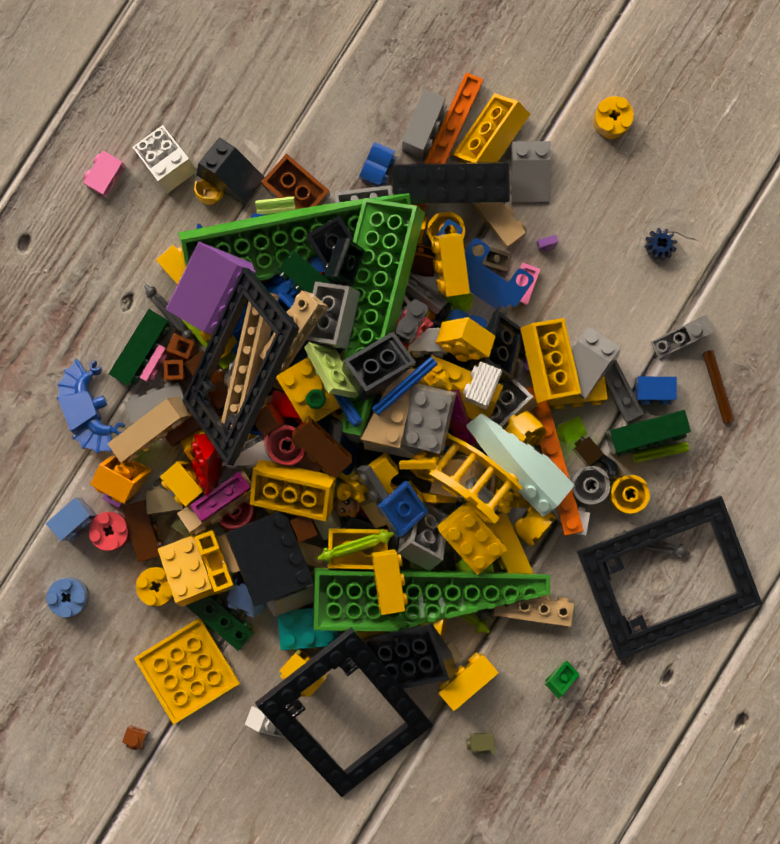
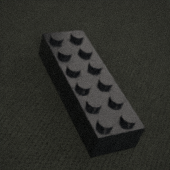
[392,162,510,204]

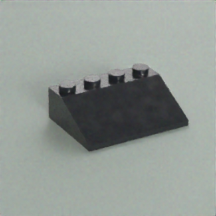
[225,511,314,607]
[362,623,458,689]

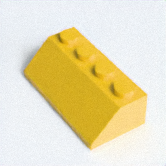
[452,93,530,163]
[520,318,581,403]
[423,355,503,420]

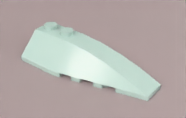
[466,413,574,517]

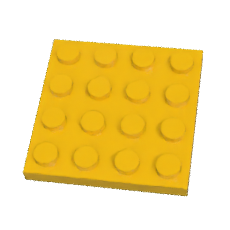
[134,618,240,725]

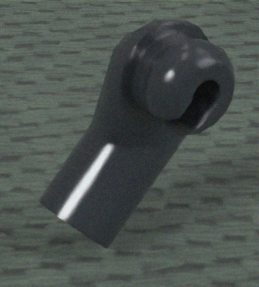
[598,454,619,482]

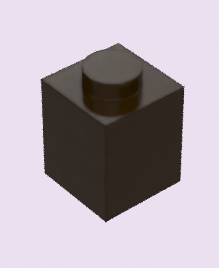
[572,436,604,466]

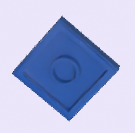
[377,481,428,537]

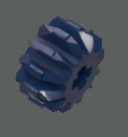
[644,228,677,261]

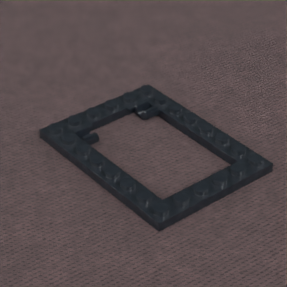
[182,267,299,466]
[576,495,762,660]
[255,627,433,798]

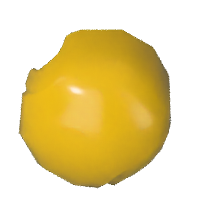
[194,179,224,205]

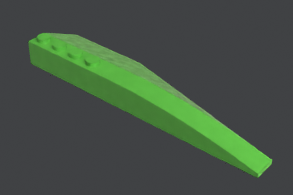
[178,193,411,281]
[342,198,425,436]
[314,568,550,631]

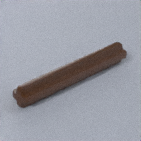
[703,350,734,424]

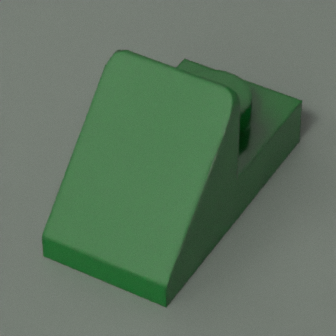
[545,660,579,699]

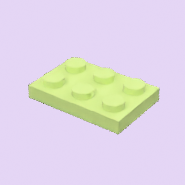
[304,342,359,398]

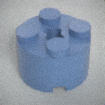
[46,577,89,618]
[227,577,266,618]

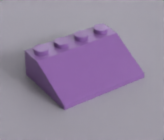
[166,242,255,335]

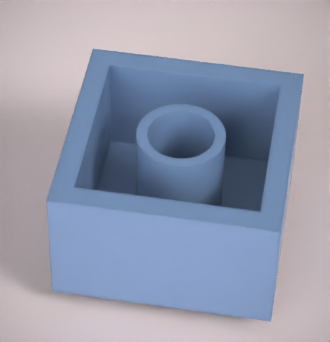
[45,498,97,541]

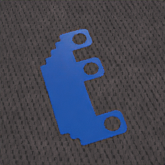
[436,220,534,310]

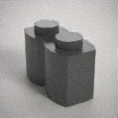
[396,299,428,345]

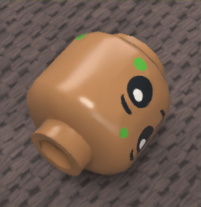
[333,497,361,518]

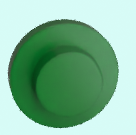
[306,389,326,409]

